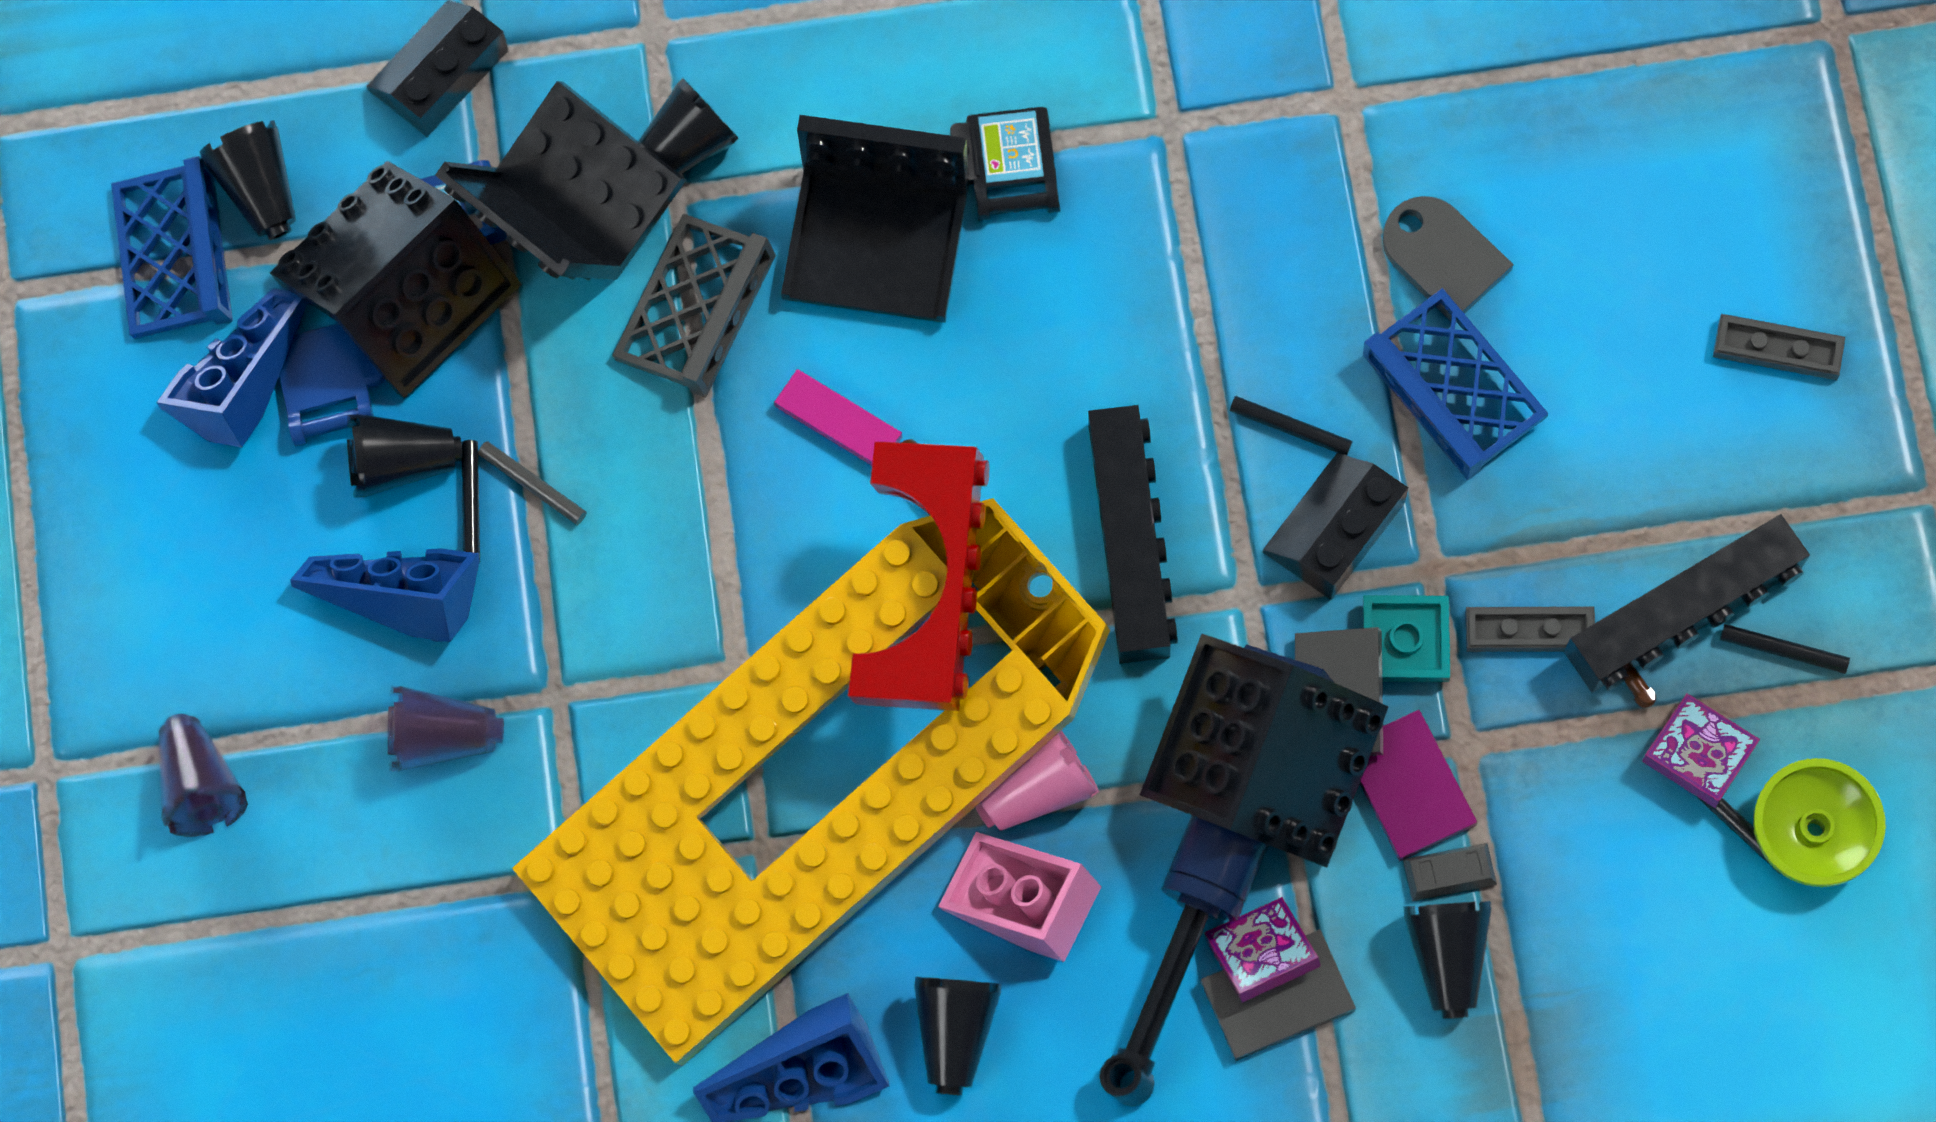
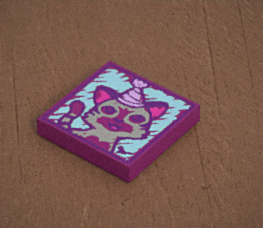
[1642,693,1760,808]
[1204,897,1321,1002]

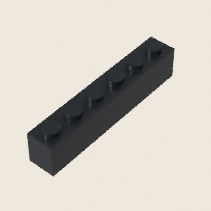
[1088,405,1178,664]
[1563,514,1810,693]

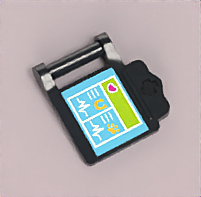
[950,107,1060,221]

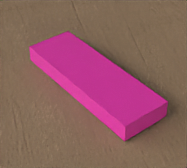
[774,369,902,466]

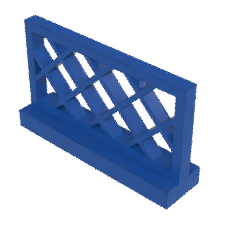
[111,156,233,339]
[1363,288,1548,481]

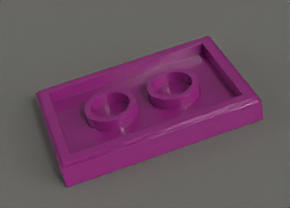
[1359,709,1478,862]

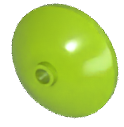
[1753,758,1886,887]

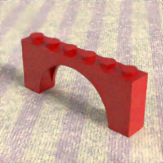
[848,441,989,711]

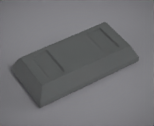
[1403,843,1497,902]

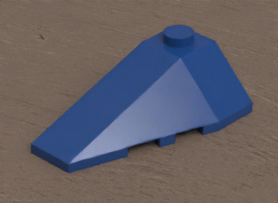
[290,548,480,642]

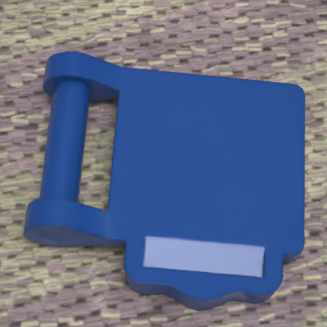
[279,323,384,446]

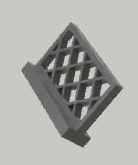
[612,214,776,398]

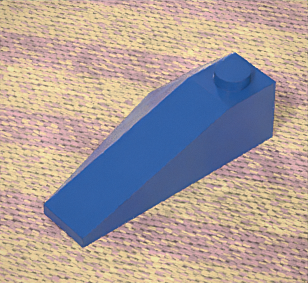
[156,288,308,447]
[693,993,889,1122]

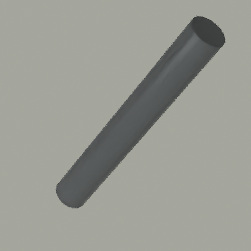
[478,441,587,525]

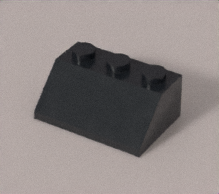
[366,0,509,137]
[1263,453,1408,600]

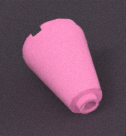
[975,730,1099,831]

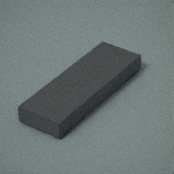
[1713,314,1846,380]
[1465,606,1595,652]

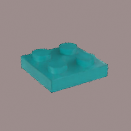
[1363,595,1450,682]

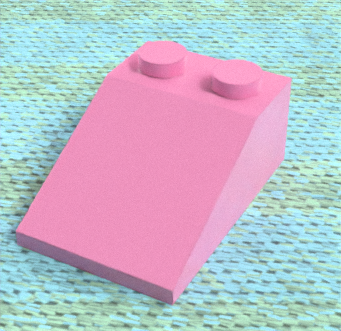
[938,832,1101,962]

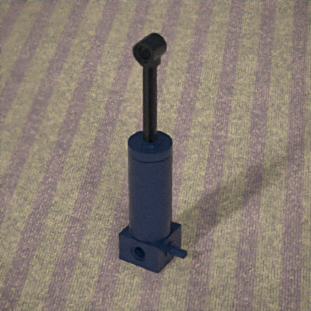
[1100,644,1335,1107]

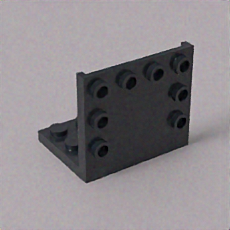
[435,81,686,280]
[781,115,969,323]
[269,161,522,398]
[1140,634,1389,868]

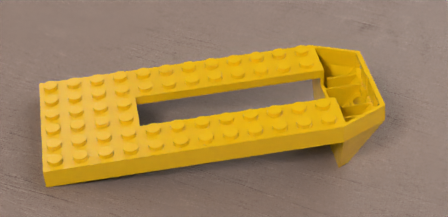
[512,498,1110,1066]

